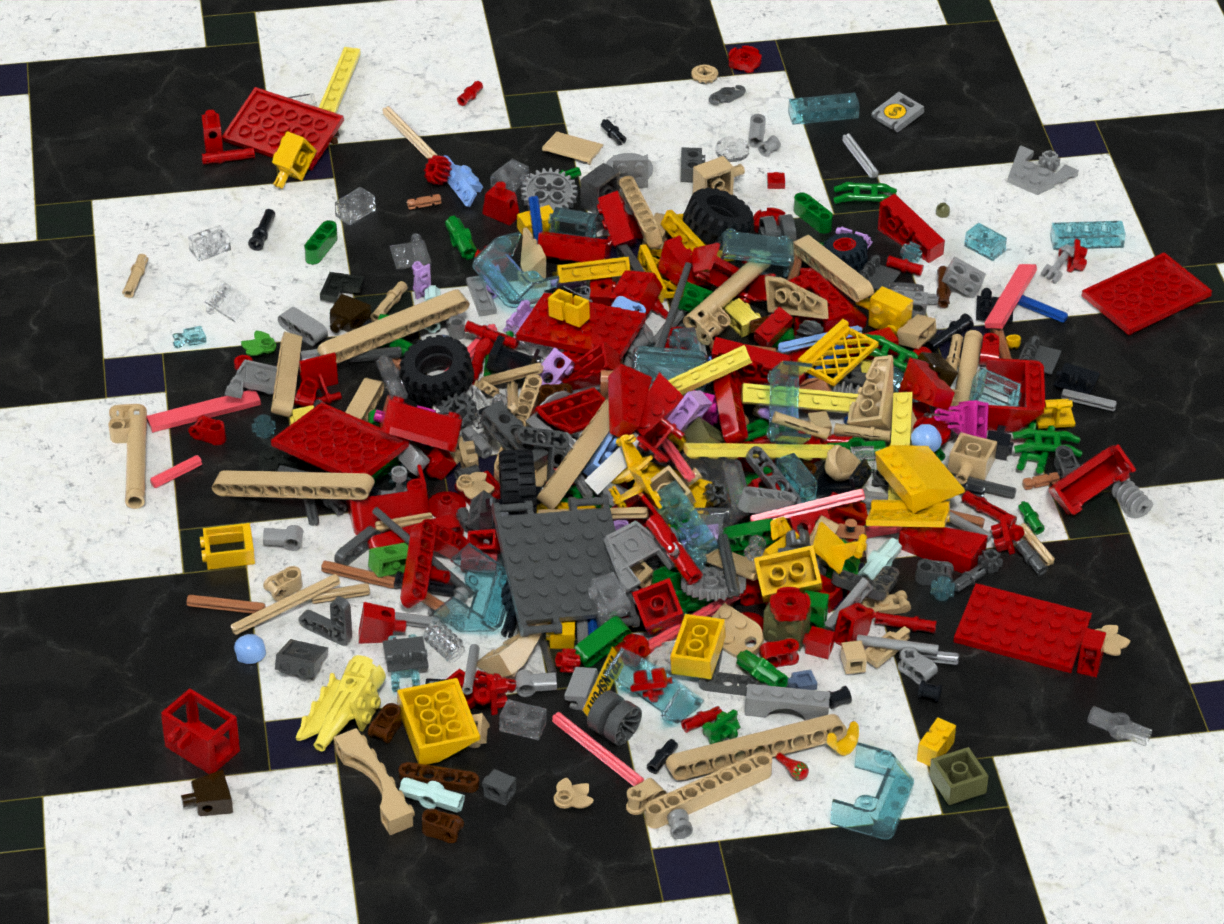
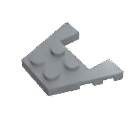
[1007,145,1079,195]
[224,359,298,409]
[604,520,679,593]

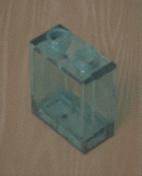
[548,207,597,238]
[968,367,1022,407]
[777,453,818,503]

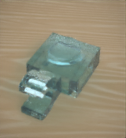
[172,326,206,348]

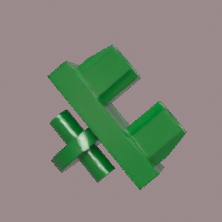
[702,709,741,744]

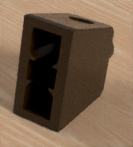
[329,294,371,333]
[917,352,958,387]
[181,770,233,816]

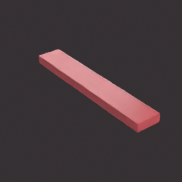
[985,264,1037,329]
[147,390,261,433]

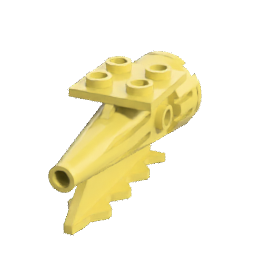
[295,655,386,751]

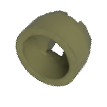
[936,202,950,218]

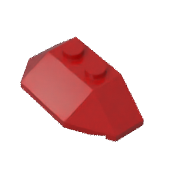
[535,387,605,434]

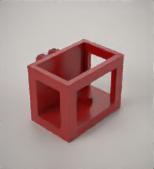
[161,689,240,774]

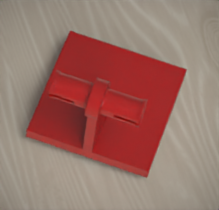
[299,352,342,405]
[636,417,685,463]

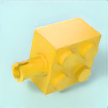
[272,131,317,189]
[856,286,913,338]

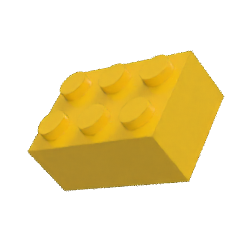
[754,545,822,603]
[670,614,726,679]

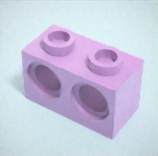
[537,347,575,385]
[667,390,713,432]

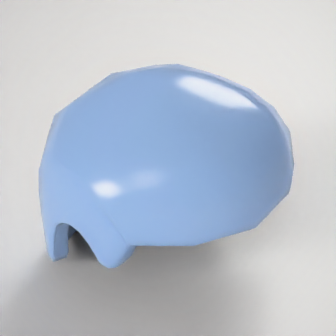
[910,424,942,452]
[234,634,266,664]

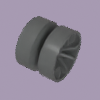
[758,214,796,254]
[587,690,642,746]

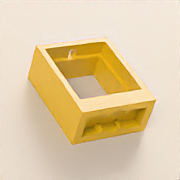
[200,523,255,570]

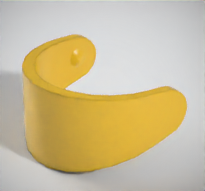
[827,721,859,756]

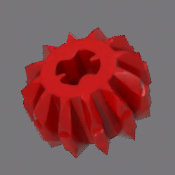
[424,155,452,185]

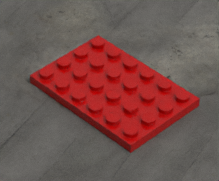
[222,87,344,171]
[1081,252,1212,335]
[516,293,647,361]
[271,402,409,476]
[953,583,1092,673]

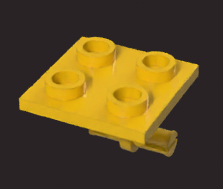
[1035,399,1075,429]
[611,434,653,485]
[608,468,662,509]
[813,522,867,574]

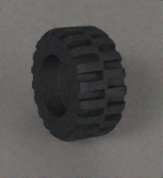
[683,188,754,249]
[400,335,474,406]
[499,449,537,515]

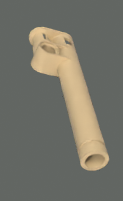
[683,252,771,345]
[931,330,983,425]
[108,404,147,509]

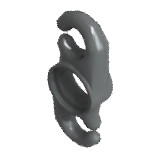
[709,85,746,105]

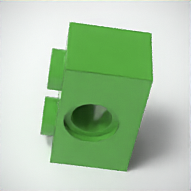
[368,543,408,577]

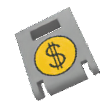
[871,92,924,132]

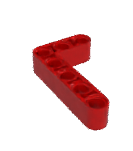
[713,370,751,444]
[400,519,467,609]

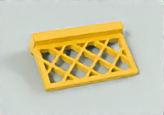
[660,210,736,261]
[637,245,677,303]
[552,256,630,283]
[798,319,879,386]
[866,500,950,527]

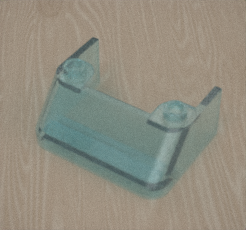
[717,229,794,277]
[472,232,559,308]
[631,346,708,393]
[767,361,812,444]
[434,543,507,632]
[604,647,704,725]
[830,742,914,839]

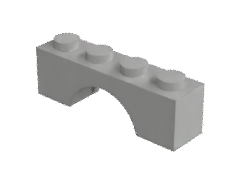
[745,684,830,720]

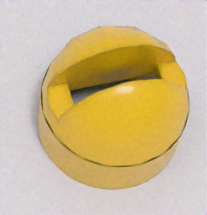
[1006,334,1021,350]

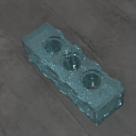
[788,93,860,125]
[1050,221,1126,250]
[657,480,719,560]

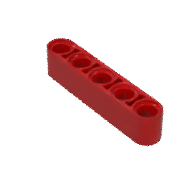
[367,514,464,549]

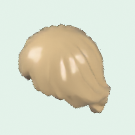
[824,445,861,482]

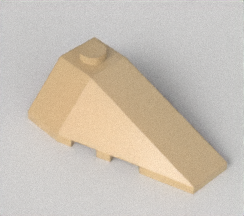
[518,228,546,289]
[765,276,829,319]
[847,355,893,430]
[477,623,548,679]

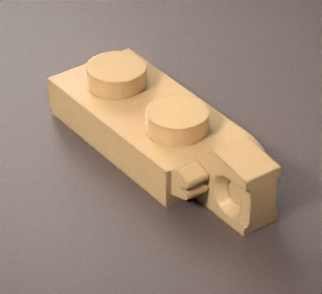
[865,626,910,668]

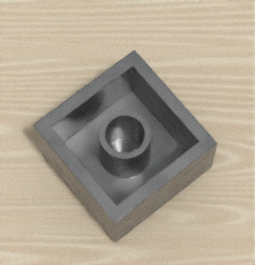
[580,163,620,214]

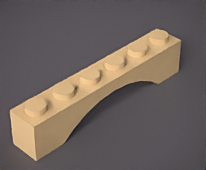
[334,728,415,835]

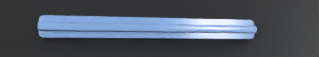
[778,325,863,353]

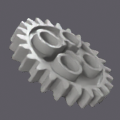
[521,168,578,215]
[681,565,746,601]

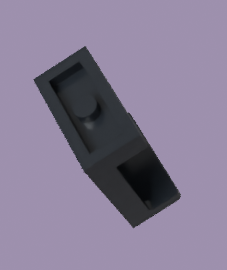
[485,335,542,381]
[811,459,872,496]

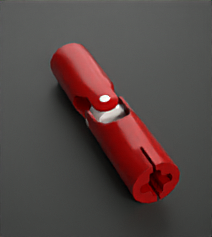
[646,514,703,585]

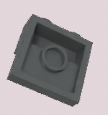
[275,639,328,678]

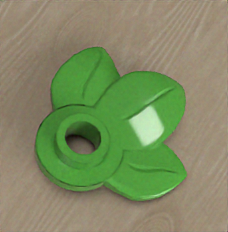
[241,330,277,356]

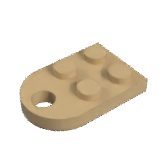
[712,603,764,658]

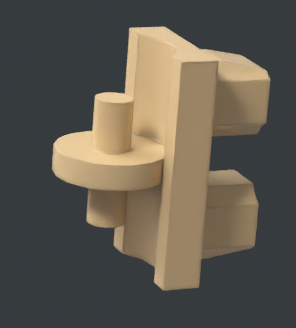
[449,436,479,468]

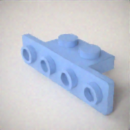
[444,155,483,207]

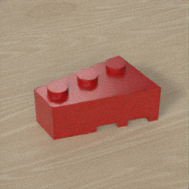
[658,235,711,290]
[899,357,955,411]

